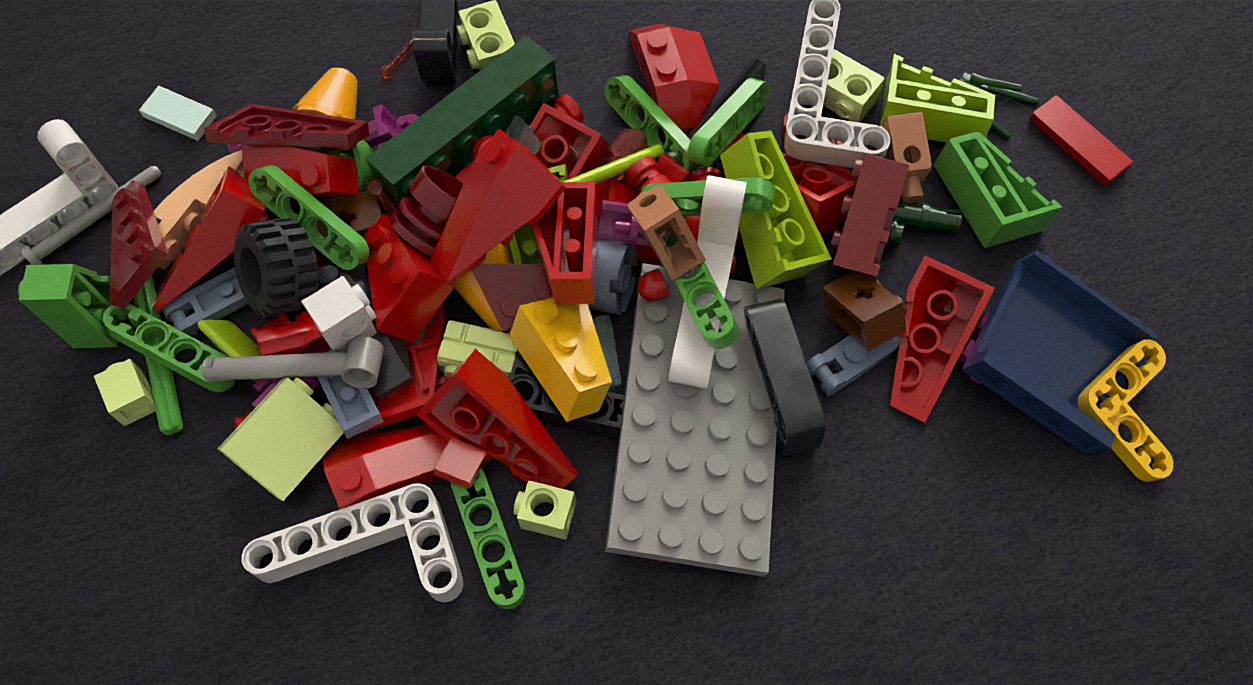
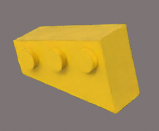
[509,297,612,422]

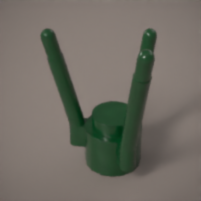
[960,72,1040,139]

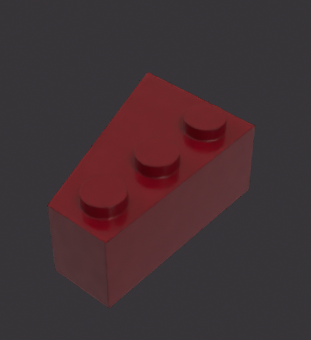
[829,153,909,277]

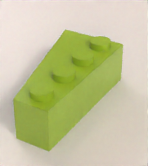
[720,130,832,289]

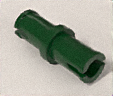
[893,202,962,233]

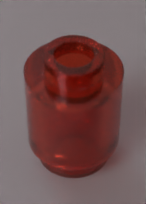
[600,128,649,180]

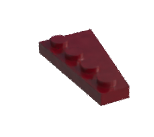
[204,104,370,150]
[110,180,168,310]

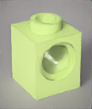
[94,359,156,426]
[513,480,577,540]

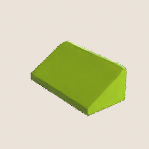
[197,320,261,382]

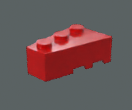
[241,144,359,208]
[530,182,599,304]
[364,213,455,344]

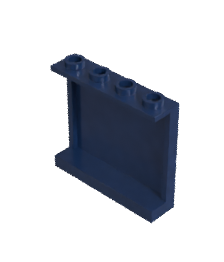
[962,250,1158,454]

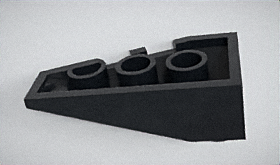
[318,262,413,401]

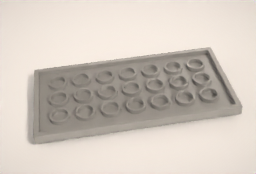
[605,263,785,577]

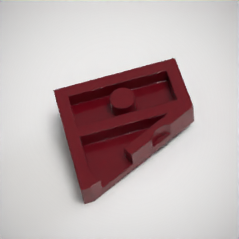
[471,264,553,332]

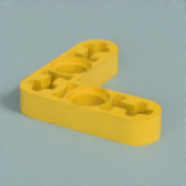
[1077,339,1174,482]

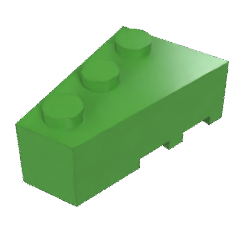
[933,131,1062,248]
[18,264,122,348]

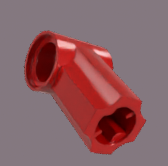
[255,311,331,356]

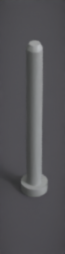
[19,166,161,265]

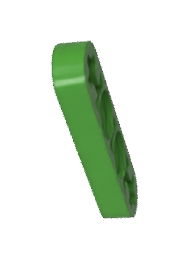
[605,75,699,172]
[687,78,769,167]
[248,165,369,270]
[641,177,776,216]
[663,234,739,349]
[103,304,236,392]
[450,468,526,609]

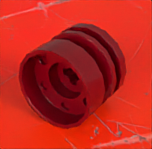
[389,165,464,256]

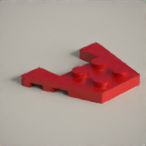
[362,304,446,433]

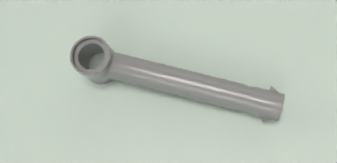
[202,337,384,389]

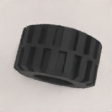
[234,218,319,317]

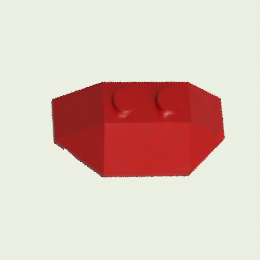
[628,23,719,138]

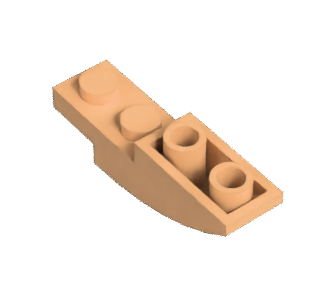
[154,150,244,270]

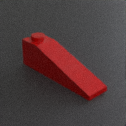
[523,103,611,180]
[430,129,566,285]
[721,133,857,235]
[152,166,269,312]
[890,256,995,423]
[416,348,578,489]
[322,425,449,509]

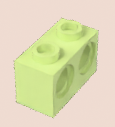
[456,0,515,71]
[807,49,885,122]

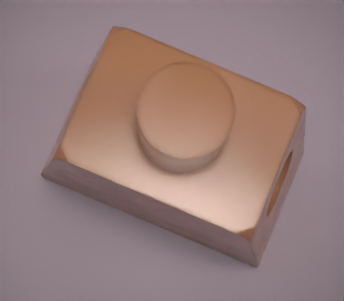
[873,112,932,204]
[627,185,706,280]

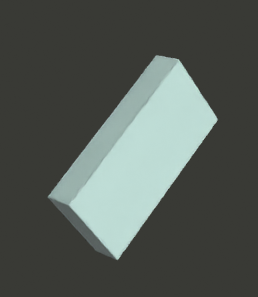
[139,86,217,141]

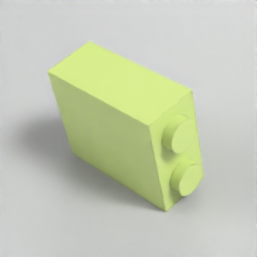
[218,377,344,501]

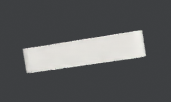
[784,0,890,168]
[0,119,118,275]
[668,175,747,389]
[242,483,463,602]

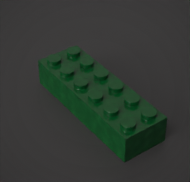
[366,35,559,210]

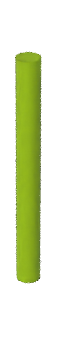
[563,144,664,184]

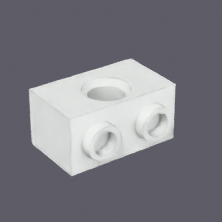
[301,276,377,352]

